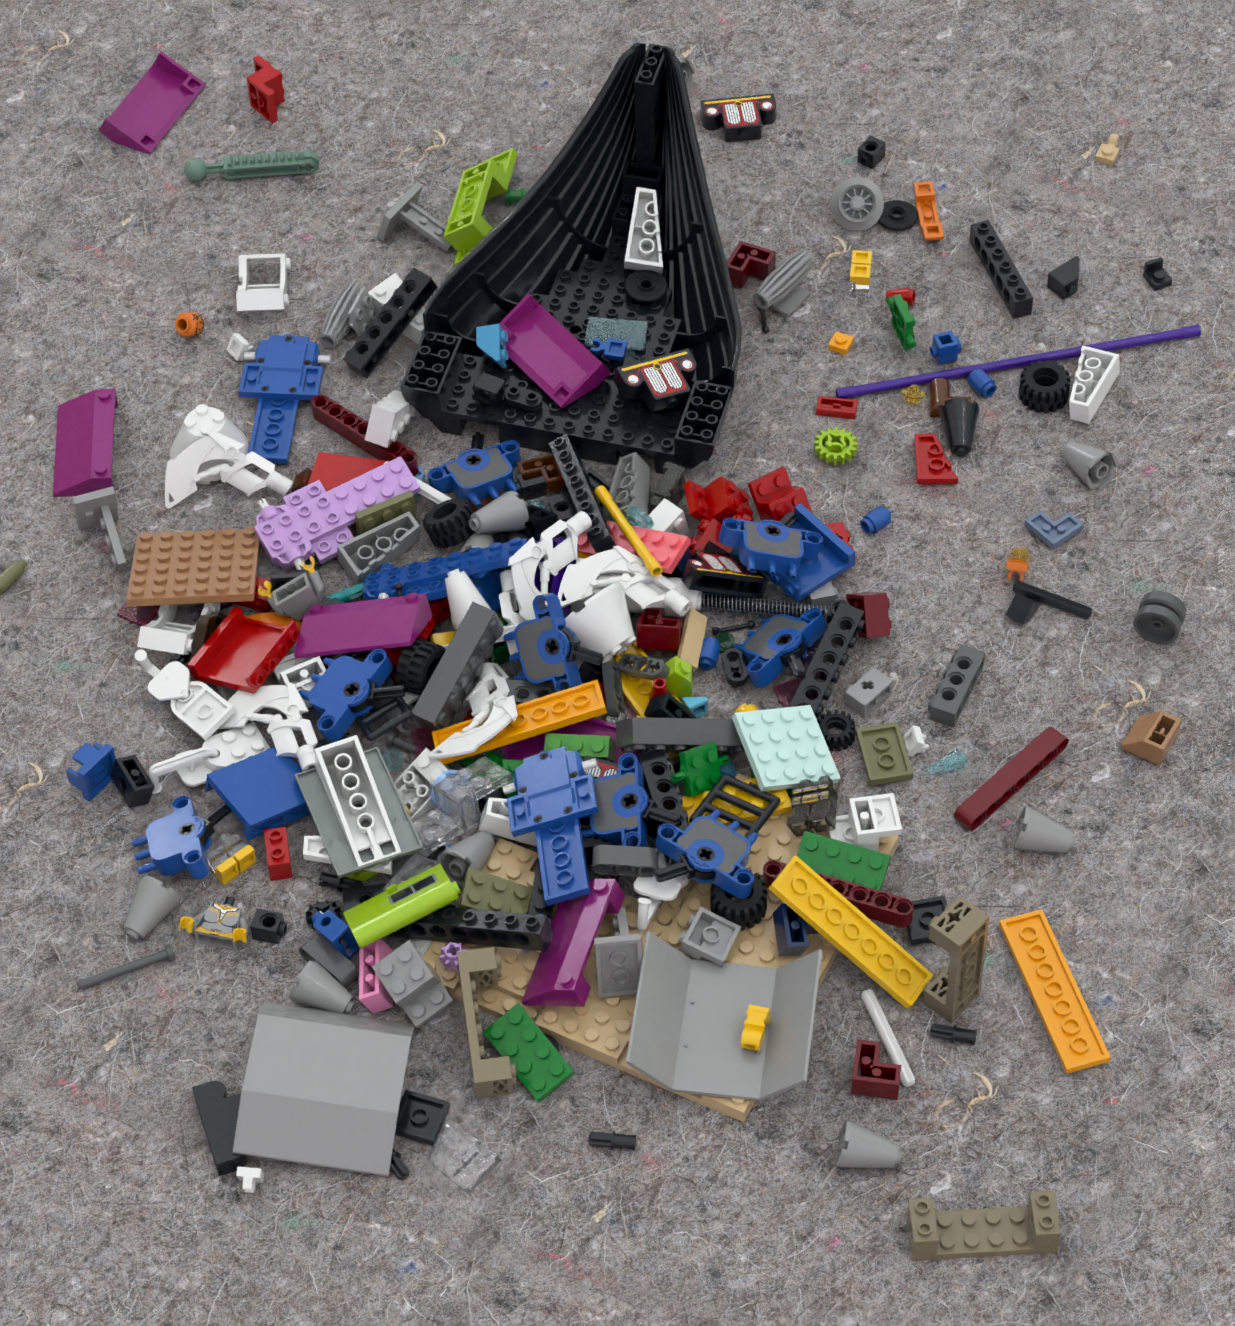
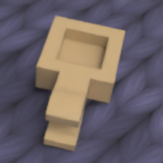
[1095,133,1120,166]

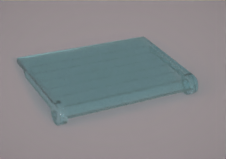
[585,317,648,351]

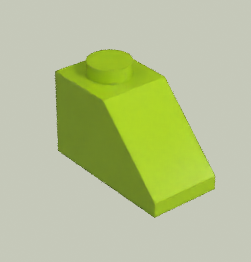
[664,656,693,698]

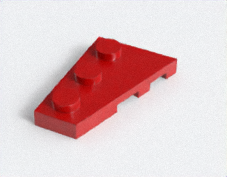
[914,433,958,484]

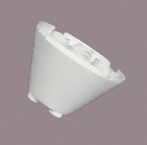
[170,404,250,484]
[564,582,637,664]

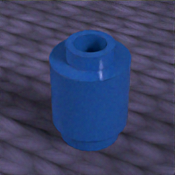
[967,369,997,398]
[860,506,891,534]
[698,637,721,670]

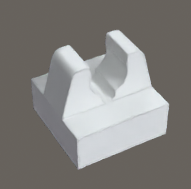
[226,333,253,361]
[903,725,929,757]
[236,1167,265,1193]

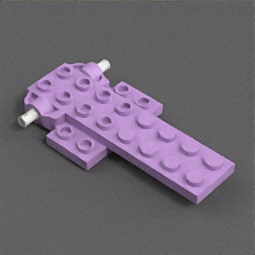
[254,456,420,570]

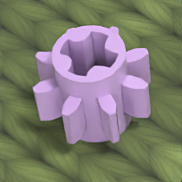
[439,942,467,971]

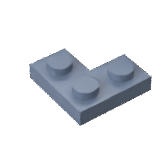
[1024,510,1084,549]

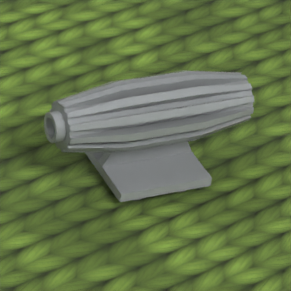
[753,249,815,317]
[319,281,378,348]

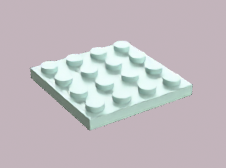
[732,705,841,792]

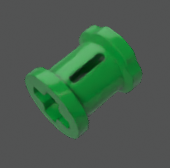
[506,188,526,205]

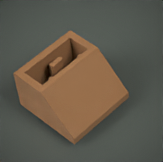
[1121,711,1182,765]

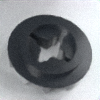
[306,899,342,930]

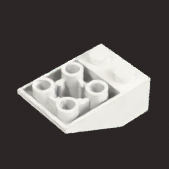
[394,748,451,822]

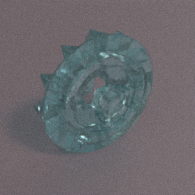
[624,505,654,529]

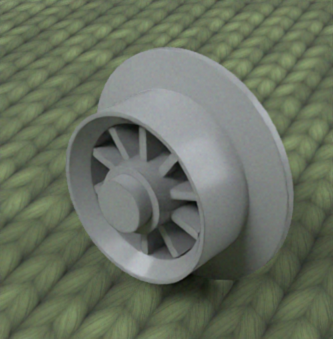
[830,177,884,231]

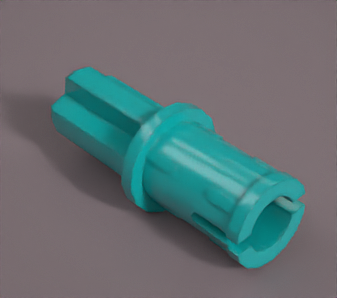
[326,582,364,603]

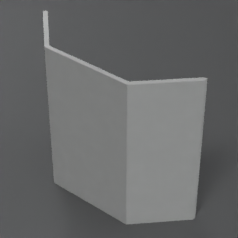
[626,931,822,1101]
[233,1002,415,1176]

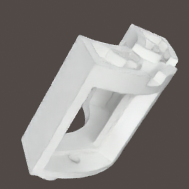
[236,253,291,311]
[137,603,220,655]

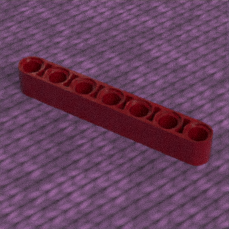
[311,395,418,476]
[953,726,1069,831]
[763,860,914,928]

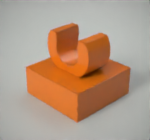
[1006,558,1029,581]

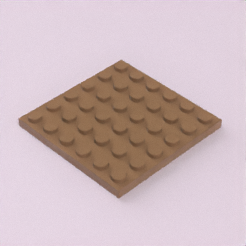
[126,528,260,607]

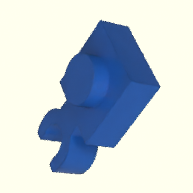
[591,338,628,362]

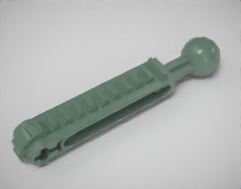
[184,150,319,182]

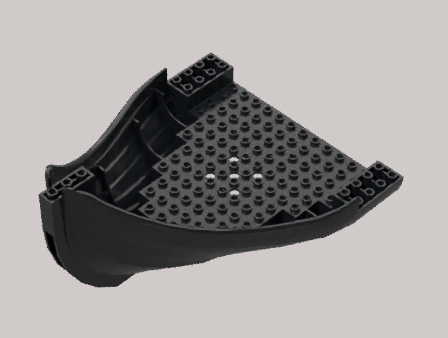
[400,43,742,477]

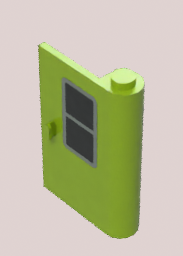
[343,864,461,949]

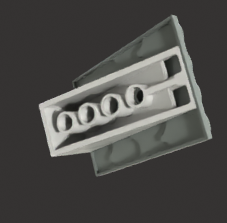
[294,735,423,878]

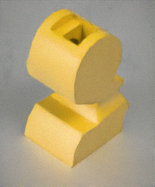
[740,1004,771,1051]

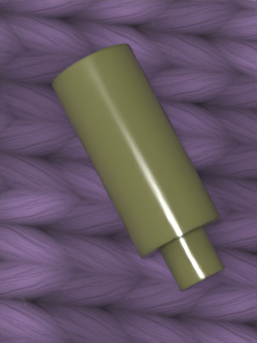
[0,559,27,594]

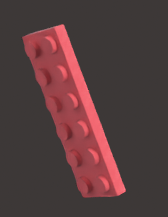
[577,521,691,574]

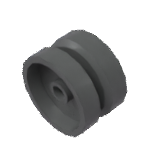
[1133,591,1187,644]

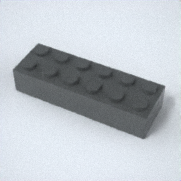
[412,602,504,732]
[616,717,745,755]

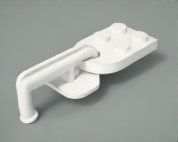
[134,649,236,741]
[149,722,270,794]
[633,848,690,932]

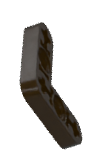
[189,613,227,676]

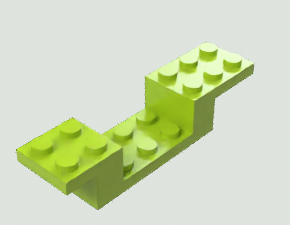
[443,148,518,266]

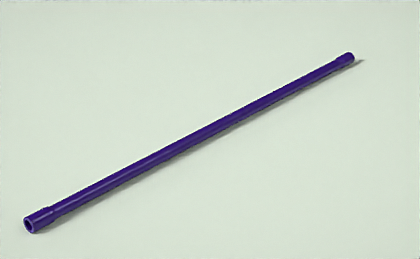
[835,324,1201,399]

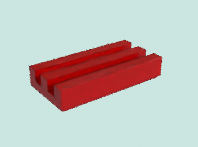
[816,396,858,419]

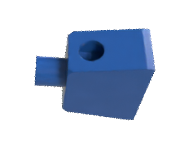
[312,910,360,960]

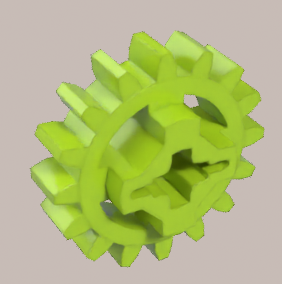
[814,426,858,465]

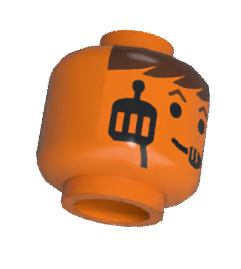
[175,312,204,337]

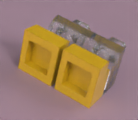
[849,250,872,298]
[206,832,257,886]

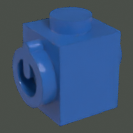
[930,330,962,365]

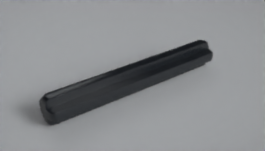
[1012,580,1092,619]

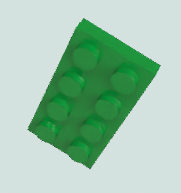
[797,831,891,891]
[483,1002,575,1103]

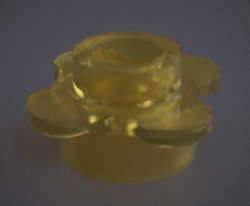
[901,384,925,404]
[1009,548,1031,561]

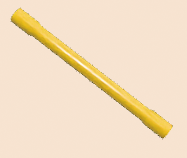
[594,486,663,577]

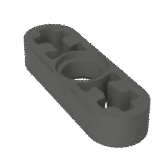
[618,654,670,681]
[602,660,625,721]

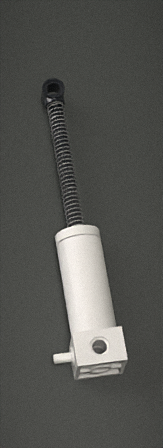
[571,558,851,629]

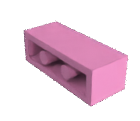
[359,939,393,1013]

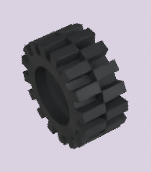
[817,710,855,751]

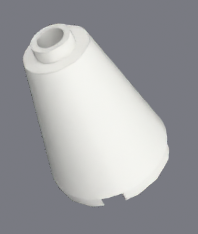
[445,568,492,630]

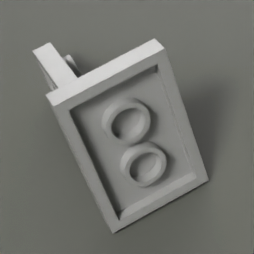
[377,181,453,252]
[73,486,127,573]
[594,907,643,998]

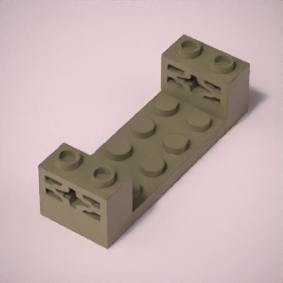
[923,896,989,1023]
[457,947,517,1099]
[907,1191,1061,1261]

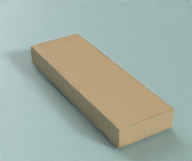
[677,608,708,671]

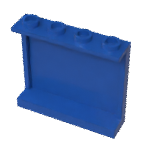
[760,503,855,602]
[205,747,310,841]

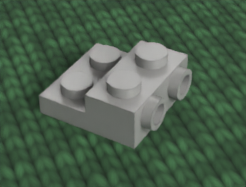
[678,906,741,966]

